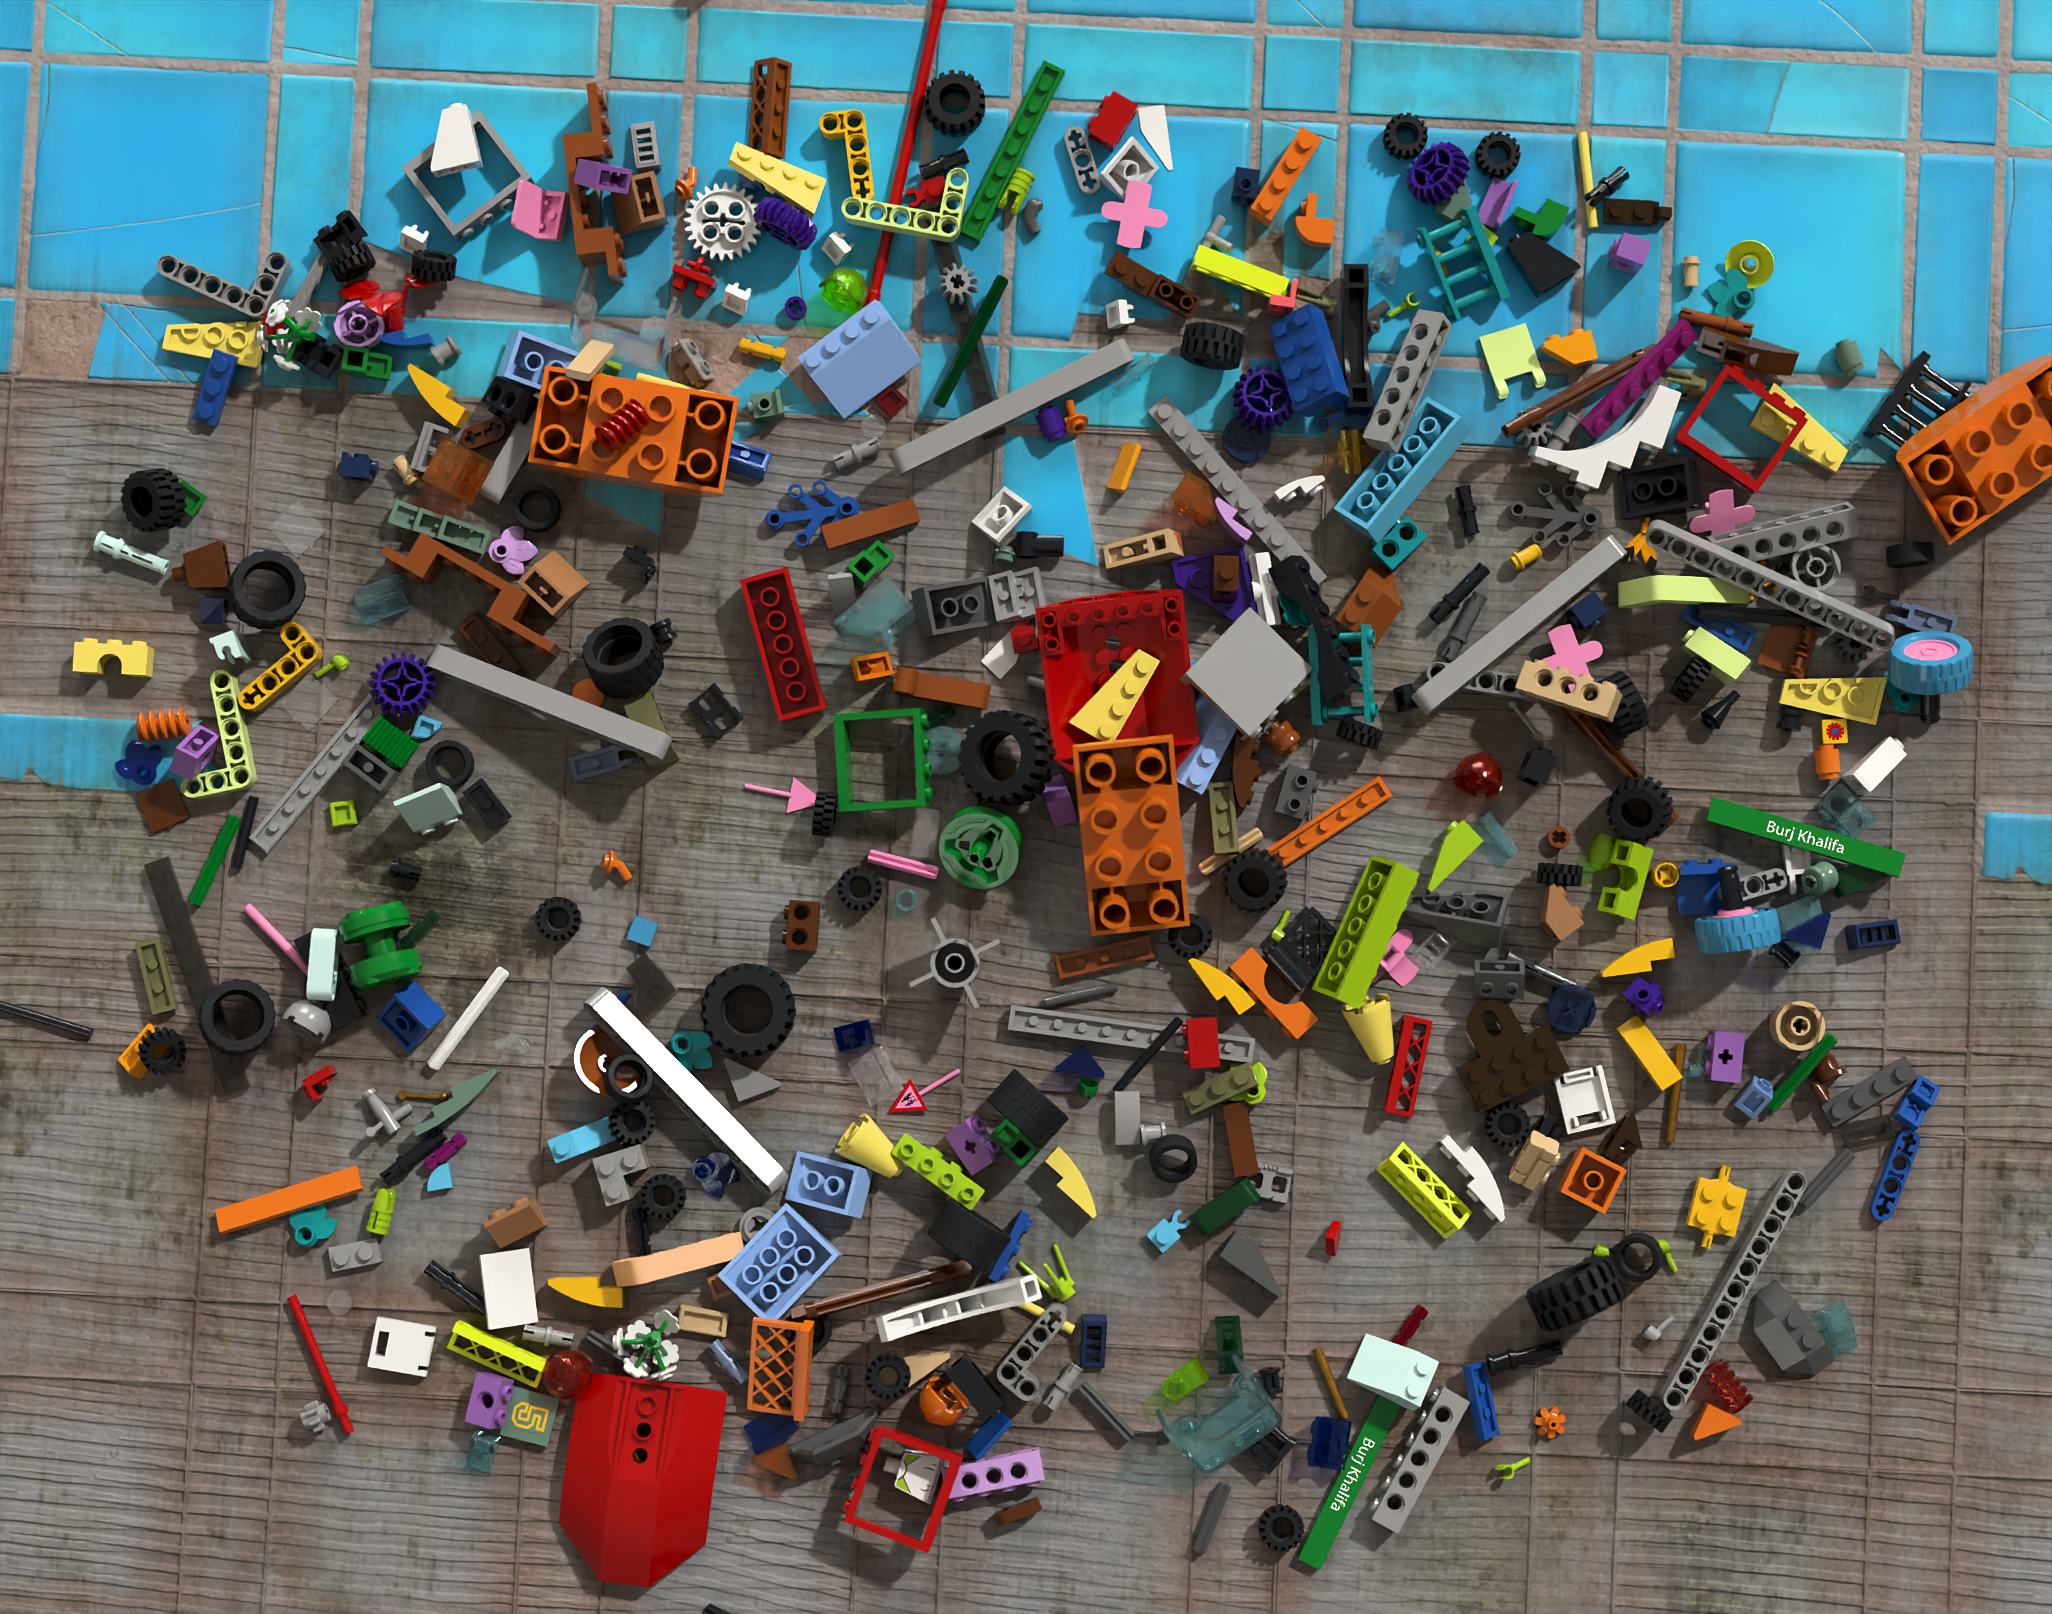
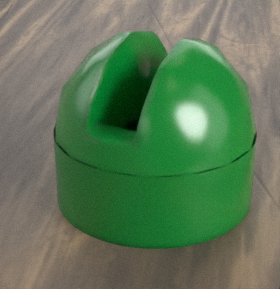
[1078,1078,1099,1099]

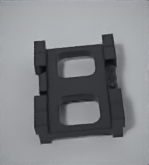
[688,682,743,739]

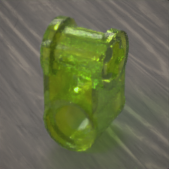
[1162,1357,1210,1400]

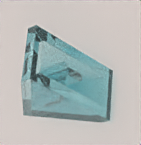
[466,1430,502,1475]

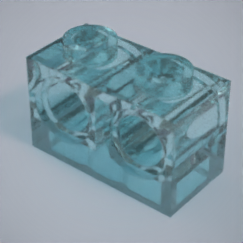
[1816,783,1877,839]

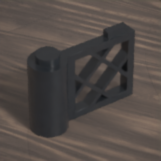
[1262,907,1337,993]

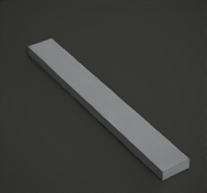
[249,694,390,854]

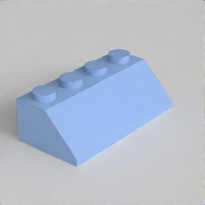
[1176,693,1237,796]

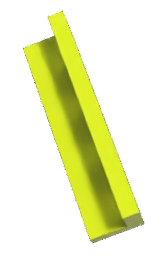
[1190,244,1290,299]
[1376,1142,1473,1240]
[447,1320,550,1389]

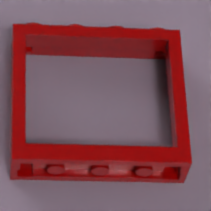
[1674,365,1809,495]
[842,1424,964,1553]

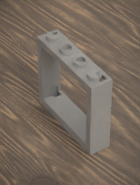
[401,109,535,241]

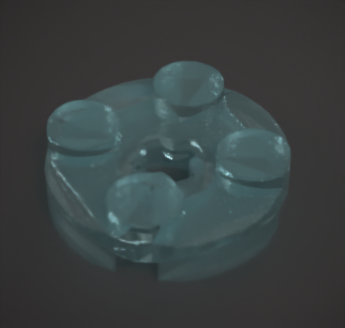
[926,726,963,776]

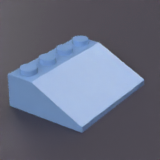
[797,299,923,419]
[717,1203,843,1320]

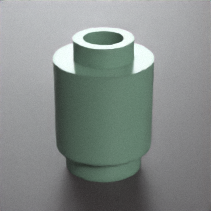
[1832,338,1865,376]

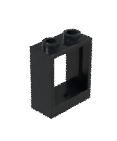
[946,1353,1004,1420]

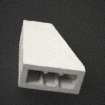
[430,103,483,178]
[1841,736,1907,795]

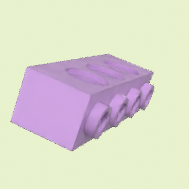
[941,1447,1045,1502]

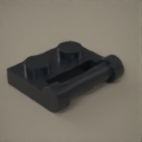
[1231,1407,1297,1475]

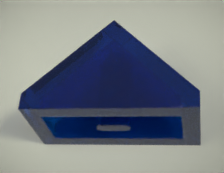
[1781,912,1831,950]
[833,1019,876,1052]
[1055,1045,1105,1078]

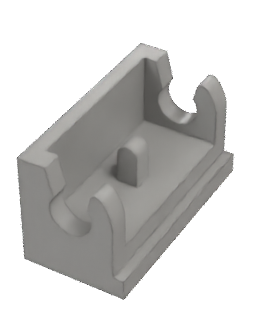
[410,421,455,478]

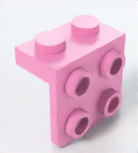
[511,180,570,242]

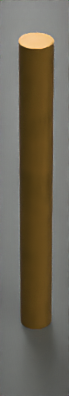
[1665,1043,1687,1142]

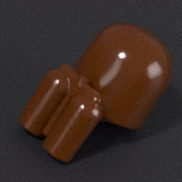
[1810,1053,1847,1104]

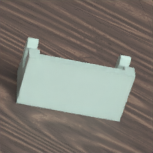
[209,630,253,665]

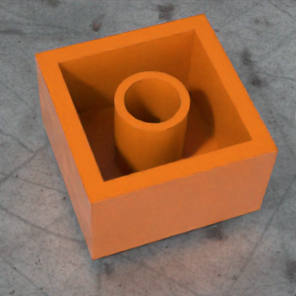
[1556,1146,1627,1214]

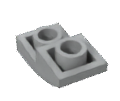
[828,572,859,617]
[1114,1091,1140,1145]

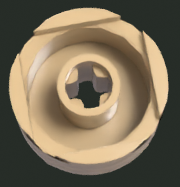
[1769,1001,1825,1051]

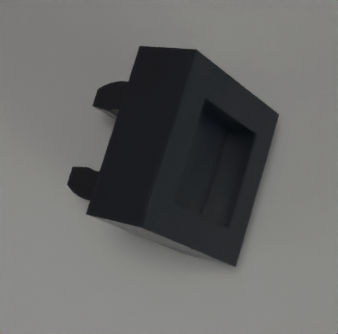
[1393,683,1417,713]
[1535,1113,1564,1139]

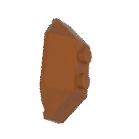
[1333,562,1402,654]

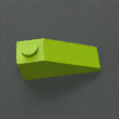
[1425,820,1484,893]

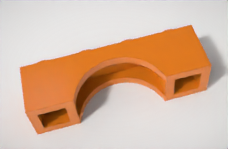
[1249,126,1322,227]
[1229,947,1319,1039]

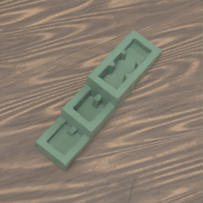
[387,499,491,555]
[412,1068,500,1136]

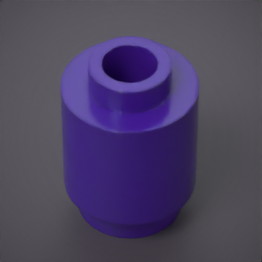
[1035,405,1066,443]

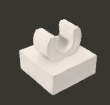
[399,225,429,254]
[821,231,855,266]
[721,283,751,316]
[1105,300,1135,329]

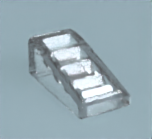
[1409,928,1460,974]

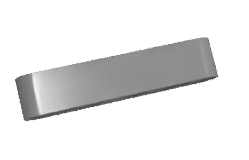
[479,391,540,506]
[1424,662,1545,702]

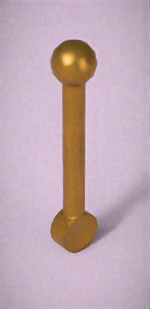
[398,1090,449,1102]

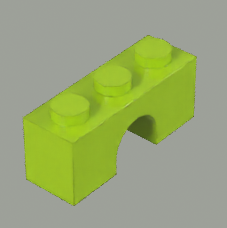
[1597,839,1654,920]

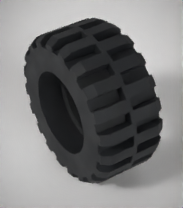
[958,710,1056,806]
[700,963,796,1057]
[1526,1255,1627,1332]

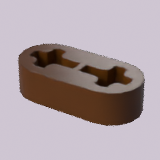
[461,418,507,451]
[994,1497,1042,1526]

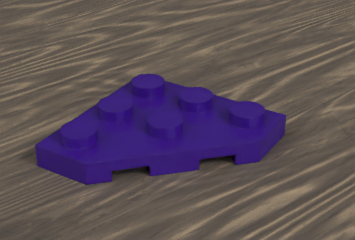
[1171,545,1257,622]

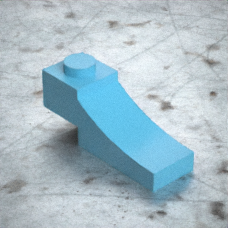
[547,1116,627,1164]

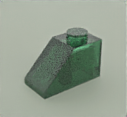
[1215,1315,1243,1374]

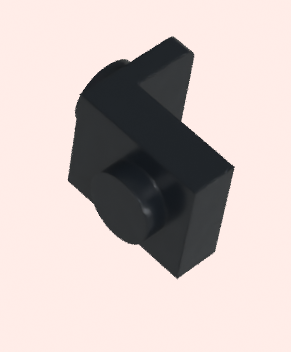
[623,545,657,583]

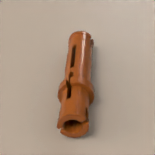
[1678,307,1754,339]

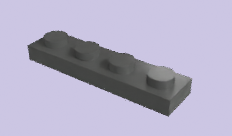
[1819,1056,1918,1128]

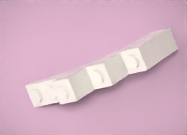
[1528,385,1681,492]
[875,1274,1042,1342]

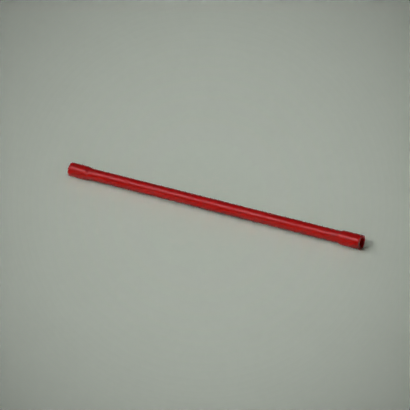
[863,0,948,308]

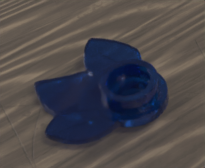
[115,740,162,785]
[692,1151,740,1198]

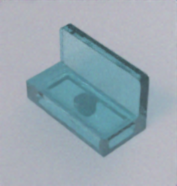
[353,574,411,625]

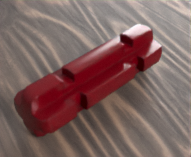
[1392,1305,1428,1347]

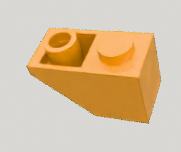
[1540,329,1598,369]

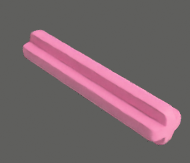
[867,850,939,879]

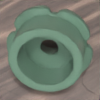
[993,545,1016,565]

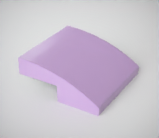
[1212,497,1253,547]

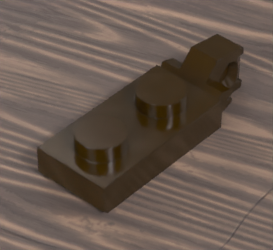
[1603,198,1672,227]

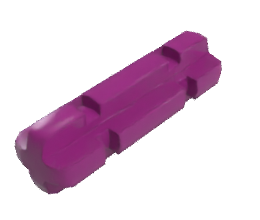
[423,1132,467,1171]

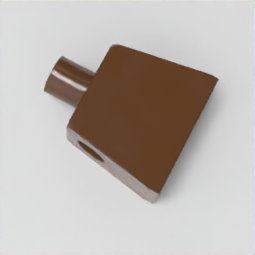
[172,541,231,591]
[1211,555,1239,602]

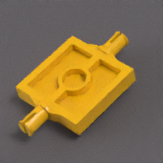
[1685,1165,1747,1249]

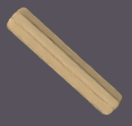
[1198,827,1263,876]

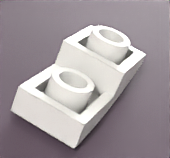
[1273,475,1325,503]

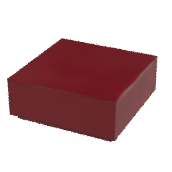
[874,385,909,419]

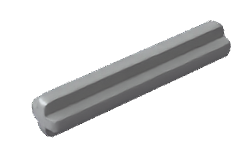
[287,254,329,321]

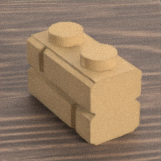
[1509,1130,1561,1191]

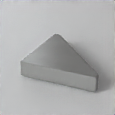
[723,1058,782,1102]

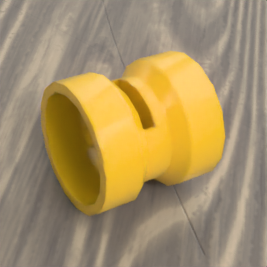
[1650,863,1679,888]

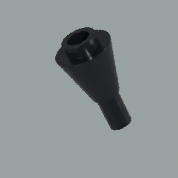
[1701,690,1740,730]

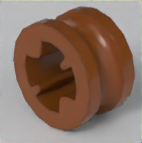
[1547,826,1570,849]

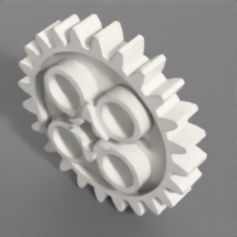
[684,182,762,263]

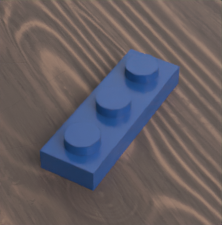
[192,349,239,426]
[1679,604,1757,654]
[989,1209,1032,1282]
[1463,1361,1500,1441]

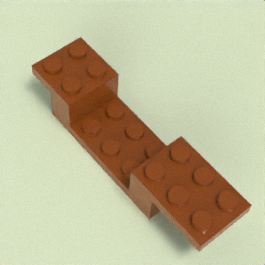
[563,83,628,286]
[380,532,562,658]

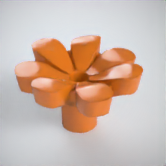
[1533,1406,1566,1439]

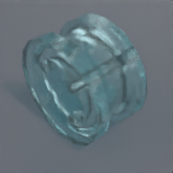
[895,889,918,911]

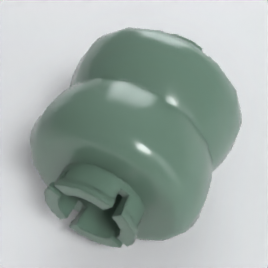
[1801,862,1839,896]

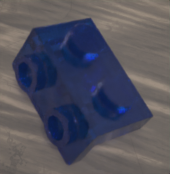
[1307,1416,1352,1471]

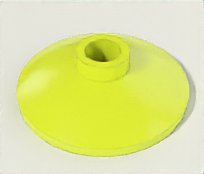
[1725,240,1774,289]

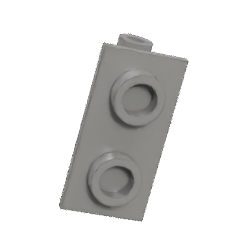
[671,338,715,388]

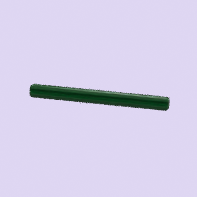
[933,275,1008,408]

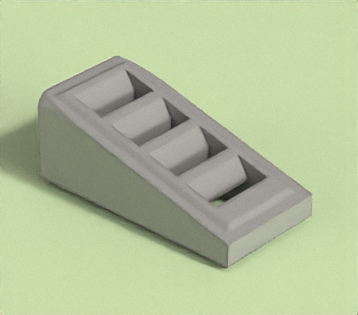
[630,121,662,173]

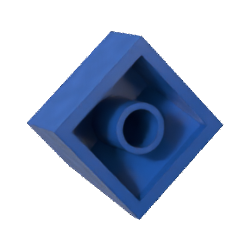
[376,980,447,1053]

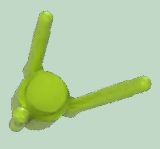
[1018,1244,1075,1303]

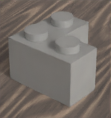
[592,1143,650,1207]

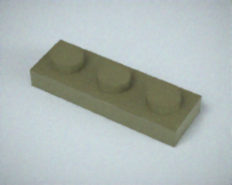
[1208,781,1240,856]
[135,937,179,1015]
[1182,1062,1260,1116]

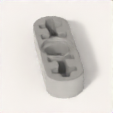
[1064,126,1100,196]
[1717,868,1788,903]

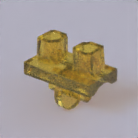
[1330,429,1370,475]

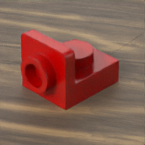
[302,1064,337,1102]

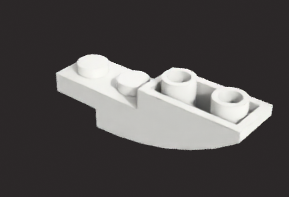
[1438,1134,1505,1222]

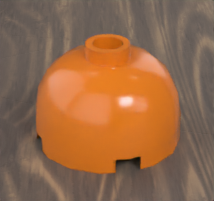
[919,1377,969,1426]

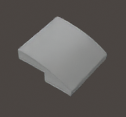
[988,566,1047,623]

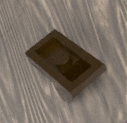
[1600,1112,1643,1160]

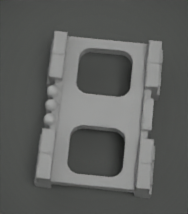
[1247,1162,1293,1204]

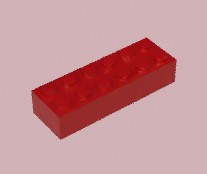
[740,567,828,724]

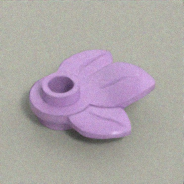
[488,526,538,575]

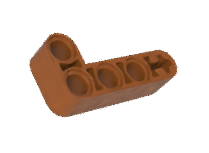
[892,666,991,710]

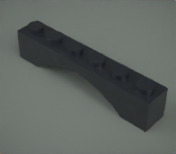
[1340,264,1373,414]
[1268,555,1361,701]

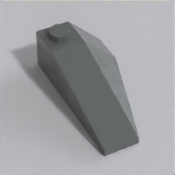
[1403,891,1510,949]

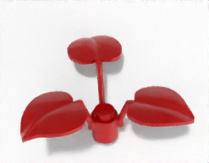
[337,273,441,333]

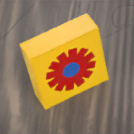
[1820,718,1848,745]

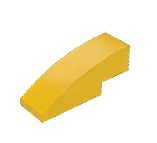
[407,363,472,429]
[1598,938,1675,977]
[1187,958,1256,1015]
[1616,1015,1682,1091]
[548,1276,626,1308]

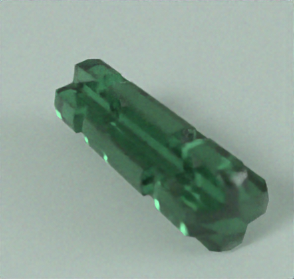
[910,704,956,735]
[399,909,441,950]

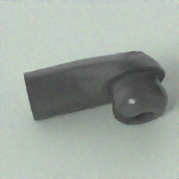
[1022,199,1043,236]
[1367,299,1391,334]

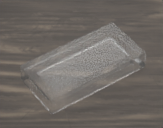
[910,808,941,859]

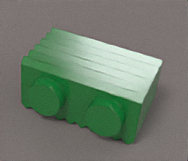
[362,715,420,769]

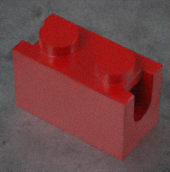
[1087,90,1138,152]
[1182,1017,1220,1069]

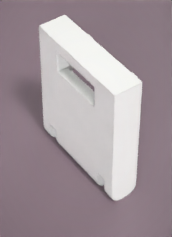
[1553,1065,1616,1134]
[367,1316,437,1377]

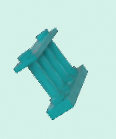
[1415,205,1510,320]
[1308,624,1378,725]

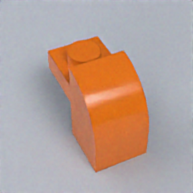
[1294,193,1335,249]

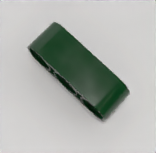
[1833,847,1902,898]
[1189,1177,1261,1237]

